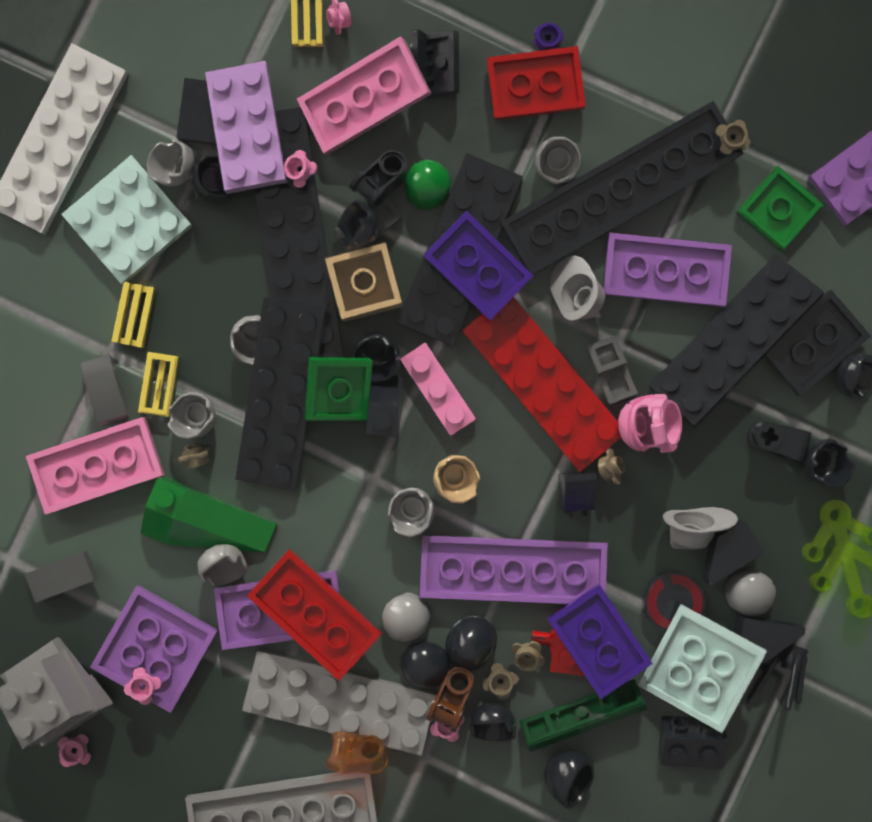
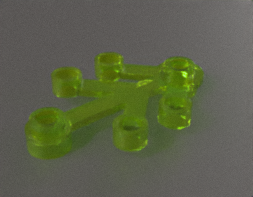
[802,500,872,618]

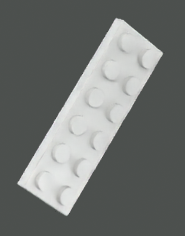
[0,43,128,235]

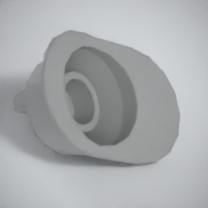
[550,255,606,321]
[663,507,738,550]

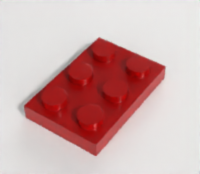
[486,46,586,121]

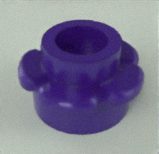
[534,22,563,50]

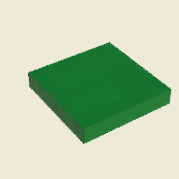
[736,165,824,252]
[305,357,373,421]

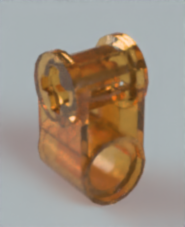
[325,732,388,774]

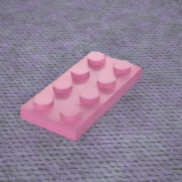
[297,36,432,155]
[26,417,165,515]

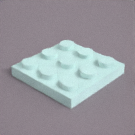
[61,155,193,285]
[638,604,767,733]

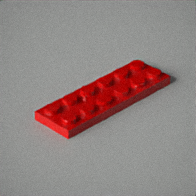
[462,297,621,472]

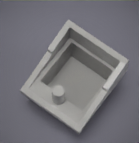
[0,637,113,749]

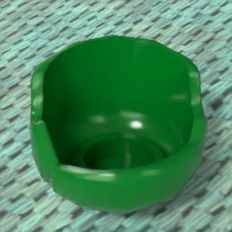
[404,159,451,211]

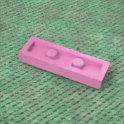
[400,342,476,436]

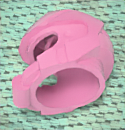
[618,394,682,453]

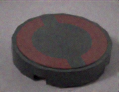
[642,570,706,631]

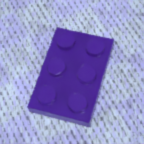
[423,211,534,321]
[547,584,653,699]

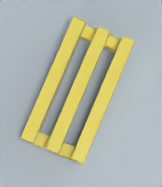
[291,0,323,47]
[111,282,156,348]
[138,352,180,417]

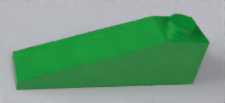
[140,477,277,553]

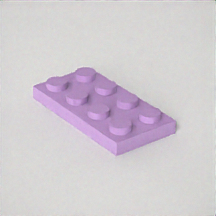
[205,61,287,194]

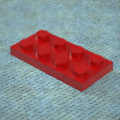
[247,548,382,681]

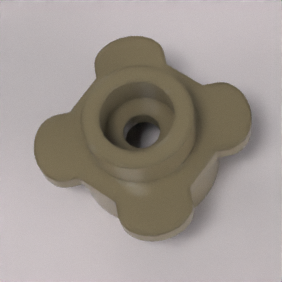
[715,120,751,155]
[178,443,211,468]
[598,449,625,485]
[511,641,545,672]
[482,663,519,700]

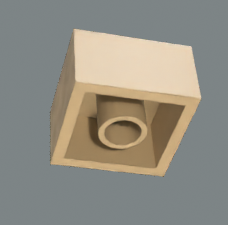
[325,242,403,322]

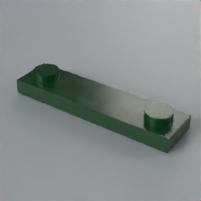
[519,679,647,752]

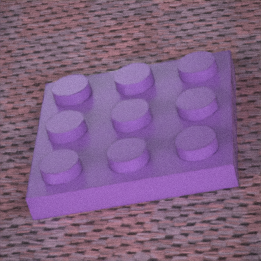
[90,585,219,713]

